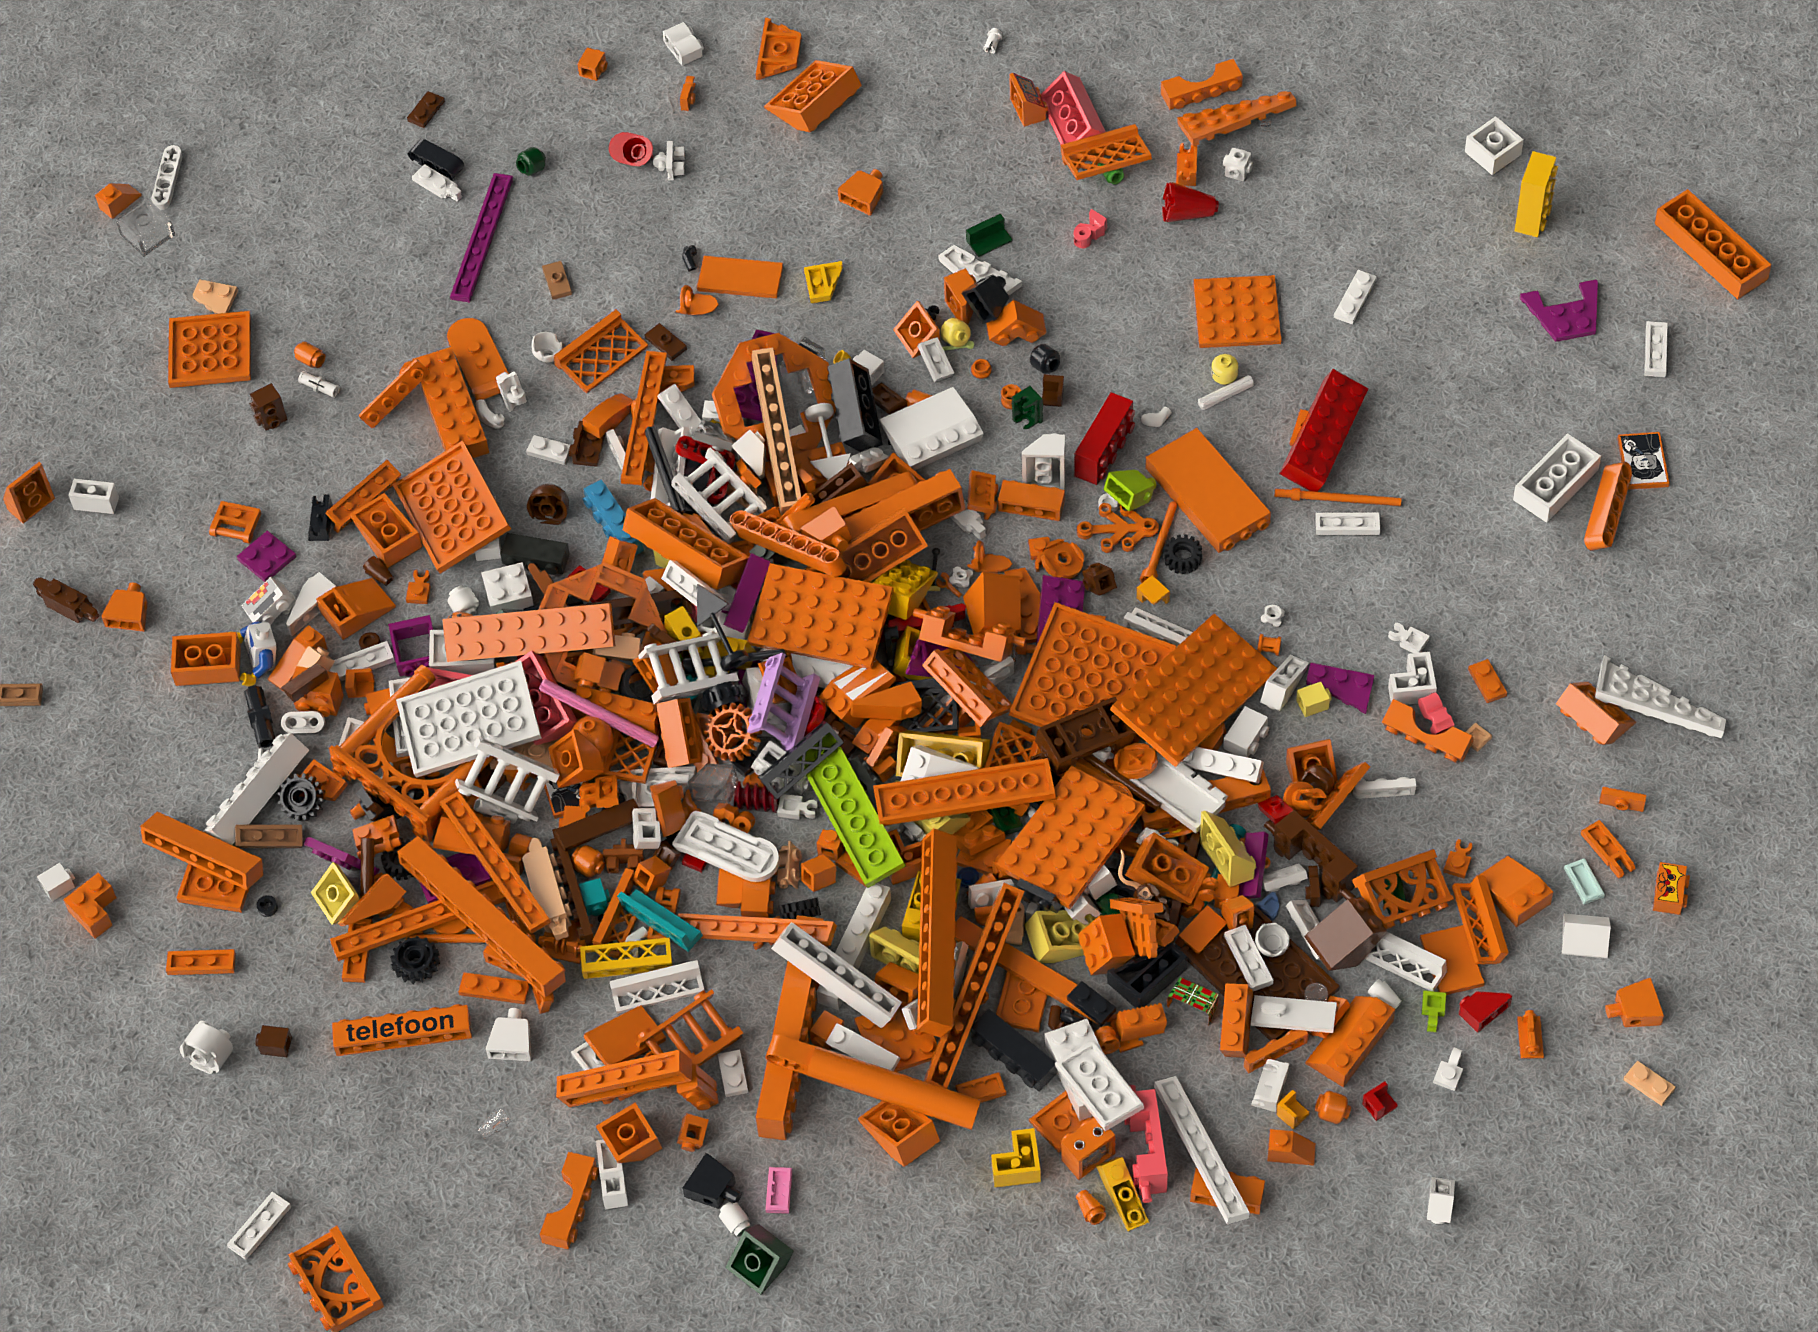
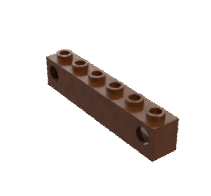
[567,590,692,630]

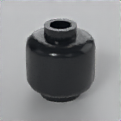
[1030,344,1060,374]

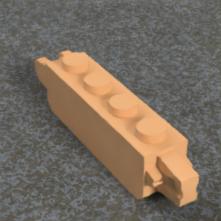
[522,838,573,940]

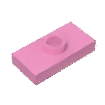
[765,1167,793,1214]

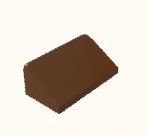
[281,663,329,703]

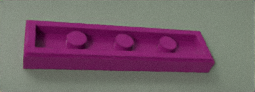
[723,553,770,633]

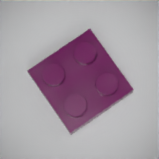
[236,530,296,582]

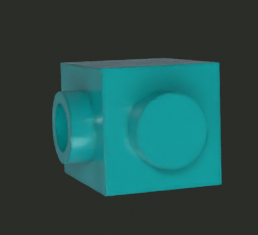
[579,878,611,916]

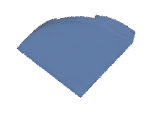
[1257,892,1279,921]

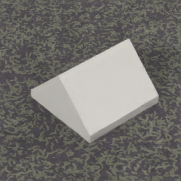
[1562,913,1611,958]

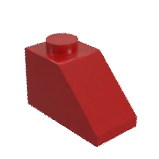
[1459,991,1512,1033]

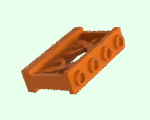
[1352,849,1454,930]
[288,1226,384,1332]

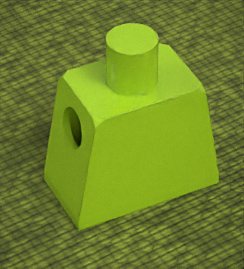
[1103,469,1157,511]

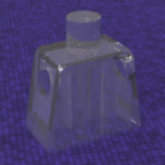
[688,761,738,804]

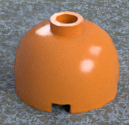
[571,716,614,758]

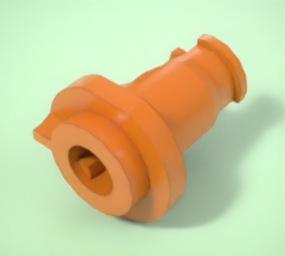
[1283,781,1326,817]

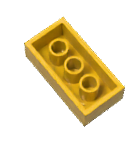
[1515,151,1558,237]

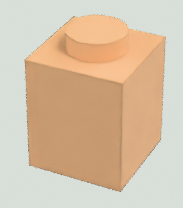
[297,646,335,671]

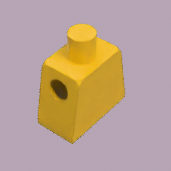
[664,606,704,657]

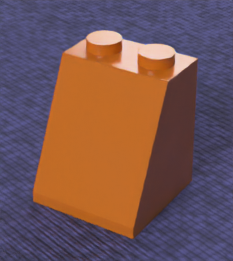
[963,572,1021,636]

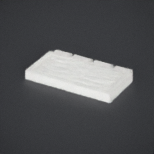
[1129,753,1228,833]

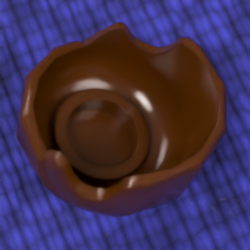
[1302,765,1335,797]

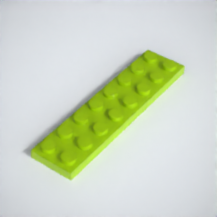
[798,732,906,888]

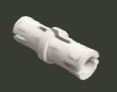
[298,371,340,398]
[474,798,518,824]

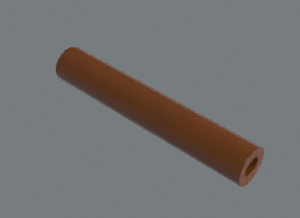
[360,838,374,919]

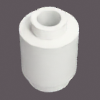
[719,1202,752,1238]

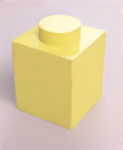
[1296,682,1332,717]

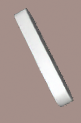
[151,145,182,210]

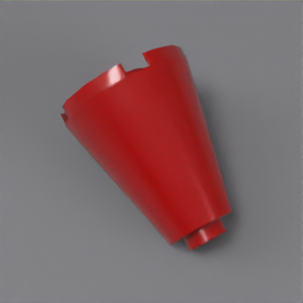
[1162,182,1219,222]

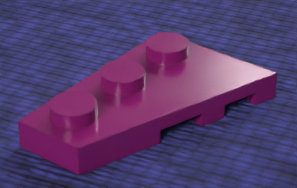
[1306,663,1374,714]

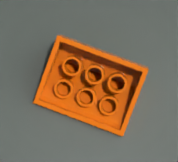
[764,60,862,132]

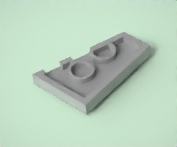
[692,420,734,452]

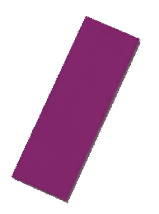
[1238,832,1269,899]

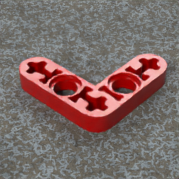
[675,436,735,504]

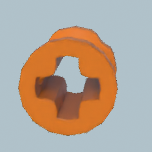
[1257,633,1282,656]

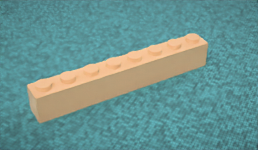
[752,348,801,515]

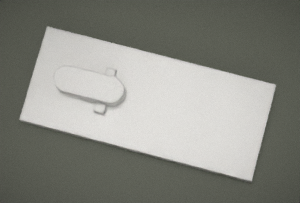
[1251,995,1337,1033]

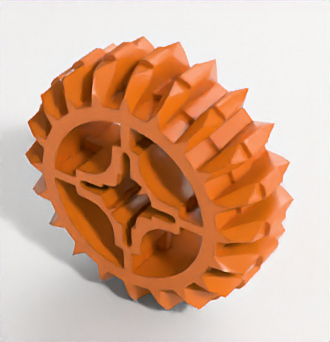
[704,703,762,762]

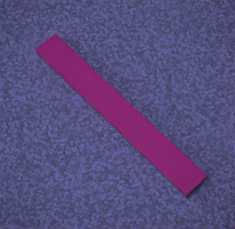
[450,173,513,303]

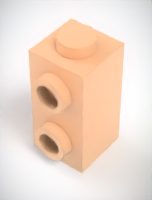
[593,633,643,662]

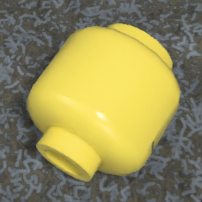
[940,318,971,347]
[1211,354,1238,385]

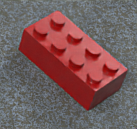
[1074,392,1135,485]

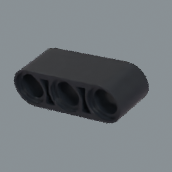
[407,138,465,180]

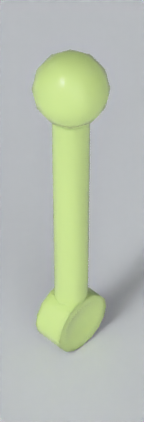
[942,341,974,351]

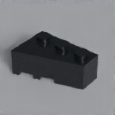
[1107,942,1188,1008]

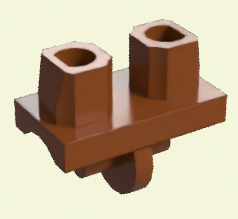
[603,838,645,874]

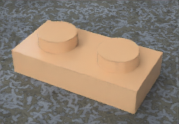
[1623,1061,1676,1106]

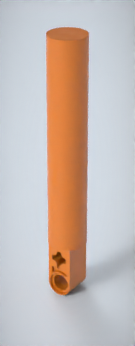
[765,1035,981,1130]

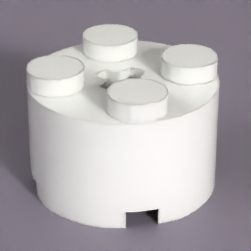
[180,1020,233,1074]

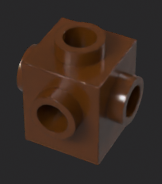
[1082,563,1117,596]

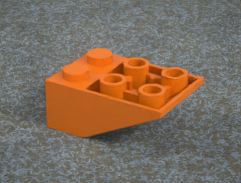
[316,578,396,640]

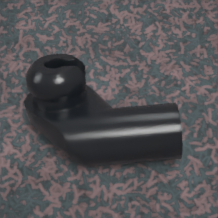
[682,245,697,272]
[1060,1007,1092,1026]

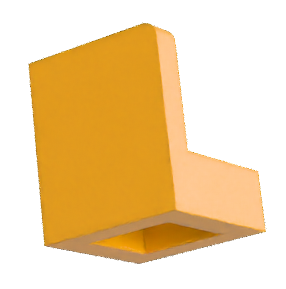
[1136,575,1170,605]
[1276,1090,1309,1130]

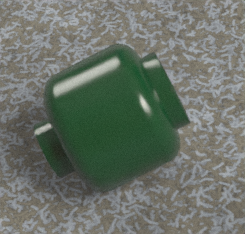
[516,147,546,176]

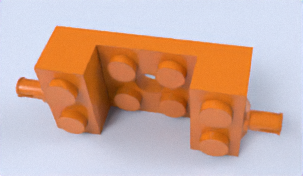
[913,606,1026,662]

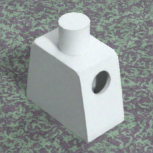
[486,1008,531,1061]

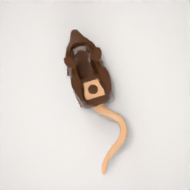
[1118,850,1170,921]

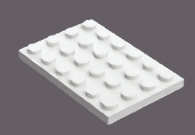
[396,660,542,778]

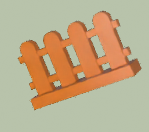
[1110,897,1163,958]

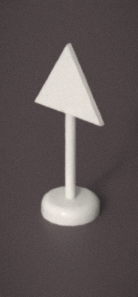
[804,403,851,480]

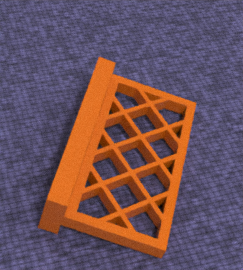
[1060,124,1152,180]
[554,309,648,393]
[922,648,1012,727]
[984,721,1041,817]
[595,726,661,784]

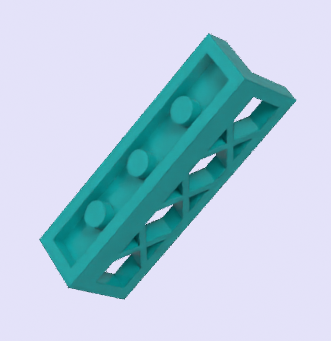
[617,889,703,952]

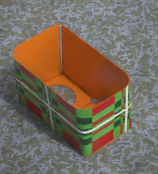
[1167,977,1219,1026]

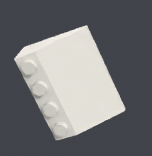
[879,387,984,470]

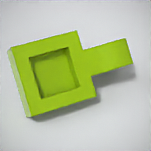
[1421,990,1446,1032]

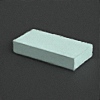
[1564,858,1605,905]

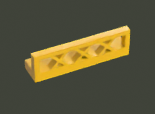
[580,937,673,979]

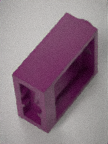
[388,615,434,676]

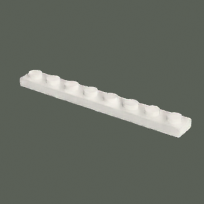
[1154,1076,1250,1224]

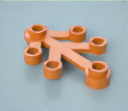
[1077,503,1159,553]

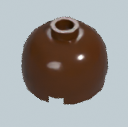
[527,483,569,525]

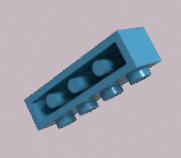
[583,479,644,555]

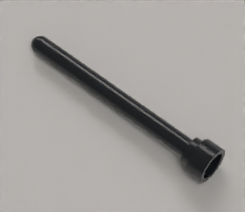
[683,649,786,674]

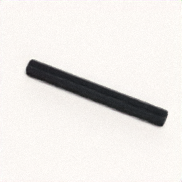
[645,426,685,515]

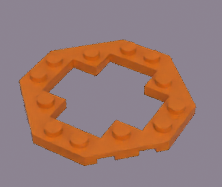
[712,333,836,461]
[538,562,668,690]

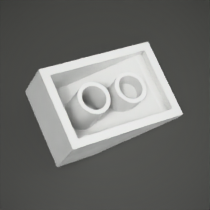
[429,630,496,675]
[901,745,979,781]

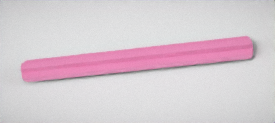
[539,679,659,747]

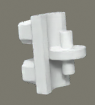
[653,141,685,180]
[496,371,527,412]

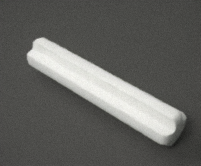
[1198,375,1254,410]

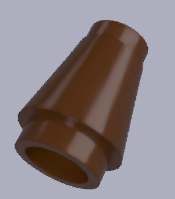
[363,556,394,586]

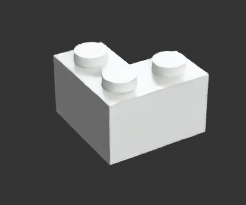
[1388,652,1437,705]

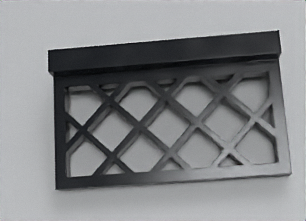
[890,678,959,733]

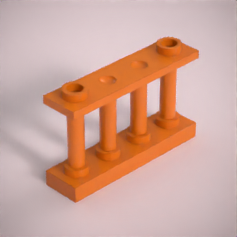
[636,989,743,1088]

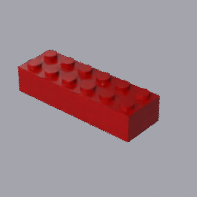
[1279,369,1369,492]

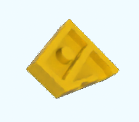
[804,261,843,303]

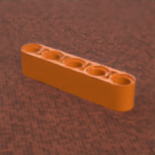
[1584,462,1632,551]

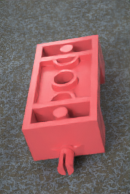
[1124,1085,1168,1203]

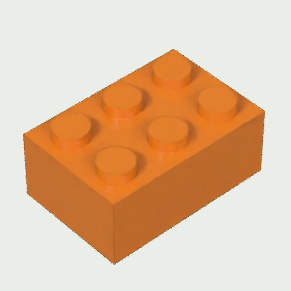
[171,632,241,686]

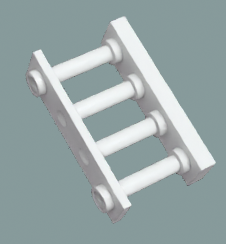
[671,447,767,544]
[661,560,756,620]
[638,631,739,704]
[455,736,560,822]

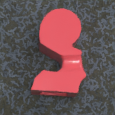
[1073,209,1107,248]
[1418,692,1455,735]

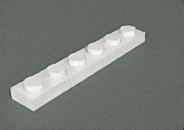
[1139,738,1264,783]

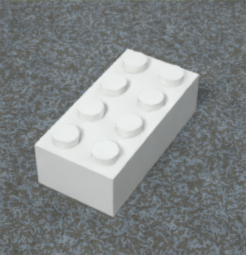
[1513,433,1601,523]
[1045,1019,1103,1121]

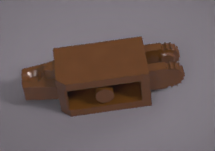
[33,577,99,623]

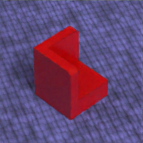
[1362,1081,1398,1121]

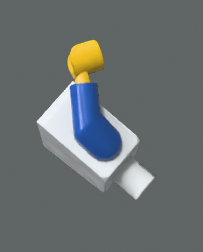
[230,621,276,687]

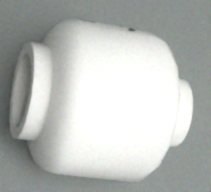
[447,586,479,615]

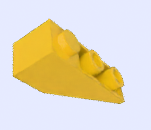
[1096,1157,1149,1231]

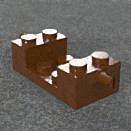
[1030,697,1136,776]
[1264,810,1358,903]

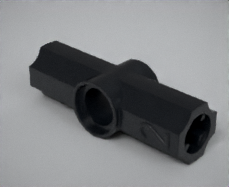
[244,685,275,748]

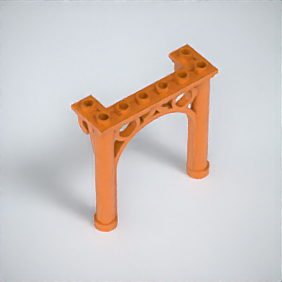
[329,665,495,843]

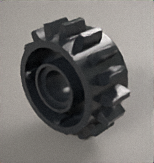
[700,681,748,716]
[278,773,326,821]
[390,936,440,984]

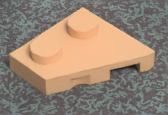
[193,279,238,314]

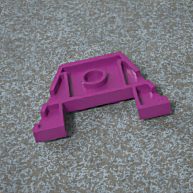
[1520,279,1598,342]

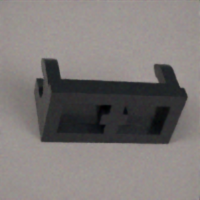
[308,494,333,541]

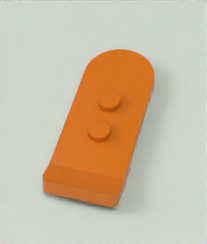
[447,318,509,400]

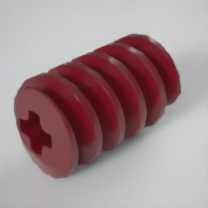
[734,781,780,813]

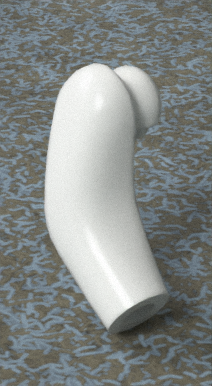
[475,399,505,429]
[624,926,648,959]

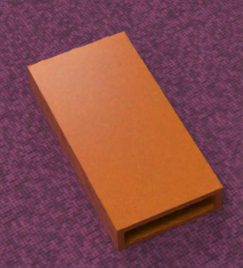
[1145,428,1271,553]

